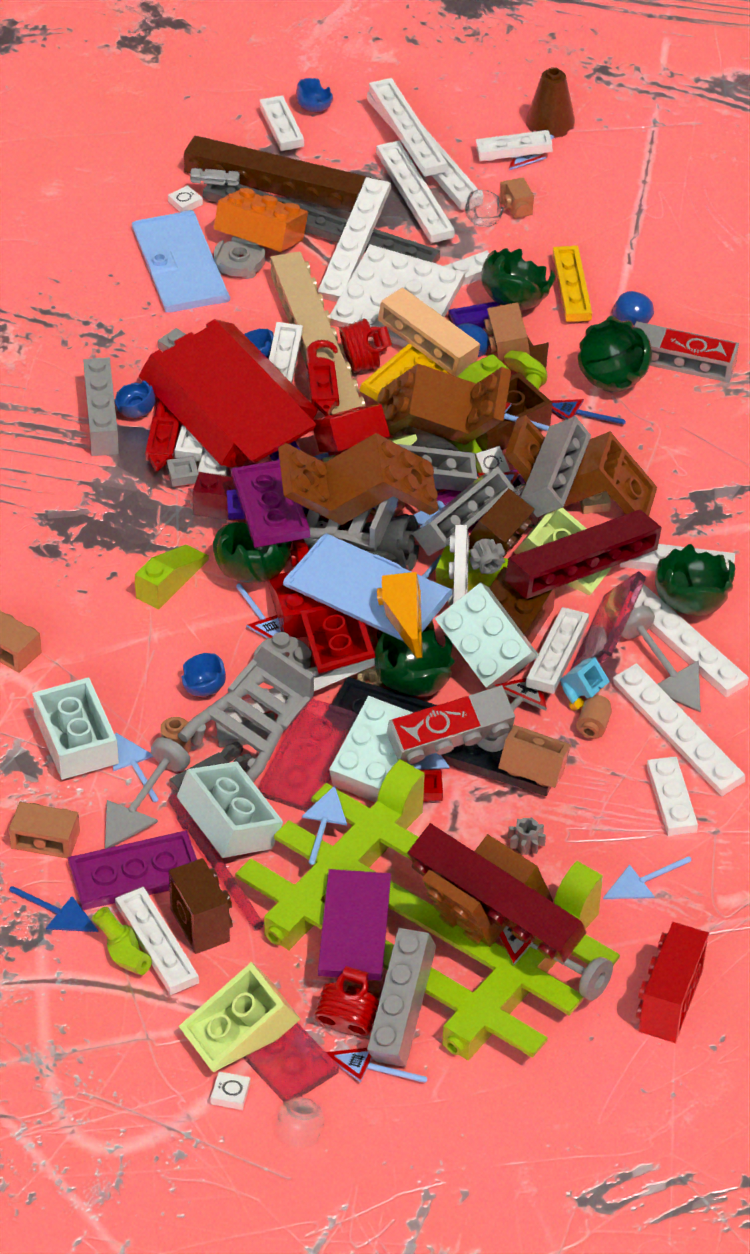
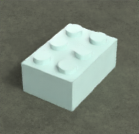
[435,583,539,689]
[32,677,119,780]
[329,696,413,803]
[177,761,283,858]

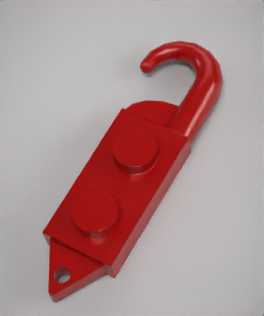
[306,340,339,416]
[145,401,180,472]

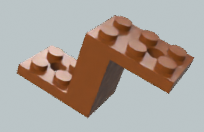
[378,364,511,445]
[504,415,657,516]
[278,433,439,525]
[422,834,553,947]

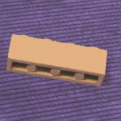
[378,287,480,377]

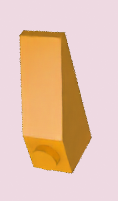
[377,572,422,658]

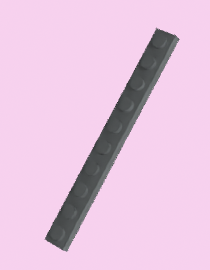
[203,183,440,264]

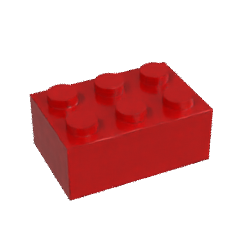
[313,404,390,456]
[636,921,709,1043]

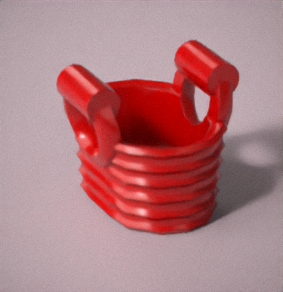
[339,318,392,374]
[314,966,380,1037]

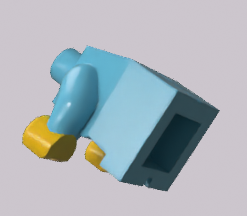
[560,657,610,711]

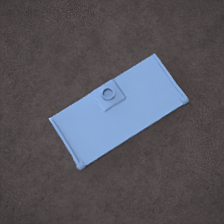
[132,210,231,313]
[283,533,452,641]

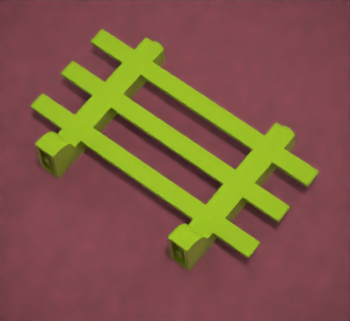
[235,759,620,1061]

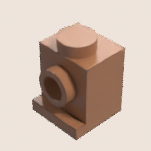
[499,177,534,219]

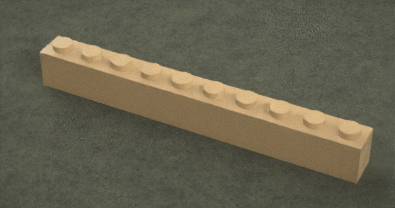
[271,251,365,415]

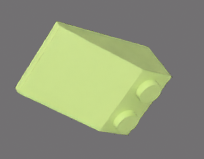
[514,508,612,596]
[179,962,301,1072]

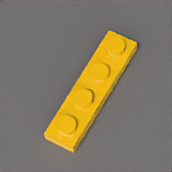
[552,245,592,322]

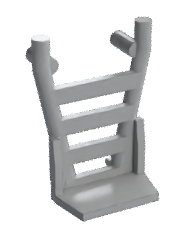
[291,496,398,551]
[178,643,314,782]

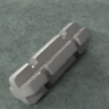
[190,168,240,187]

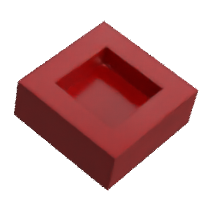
[290,539,309,567]
[420,770,443,801]

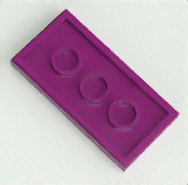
[231,460,311,548]
[67,830,197,910]
[318,869,391,981]

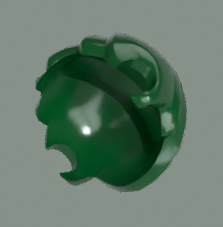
[481,248,556,311]
[577,316,652,392]
[213,522,292,584]
[655,544,736,616]
[374,630,455,697]

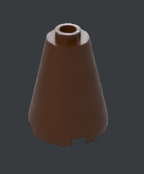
[526,67,575,138]

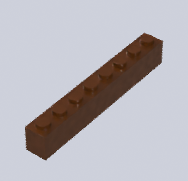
[184,135,381,212]

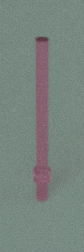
[168,793,264,931]

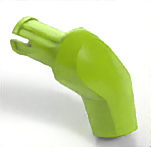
[504,350,548,390]
[92,906,152,975]

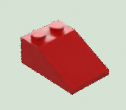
[267,572,325,638]
[300,605,376,674]

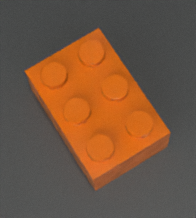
[213,188,308,252]

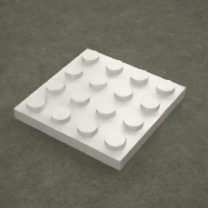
[330,244,465,347]

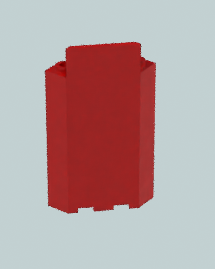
[138,319,318,468]

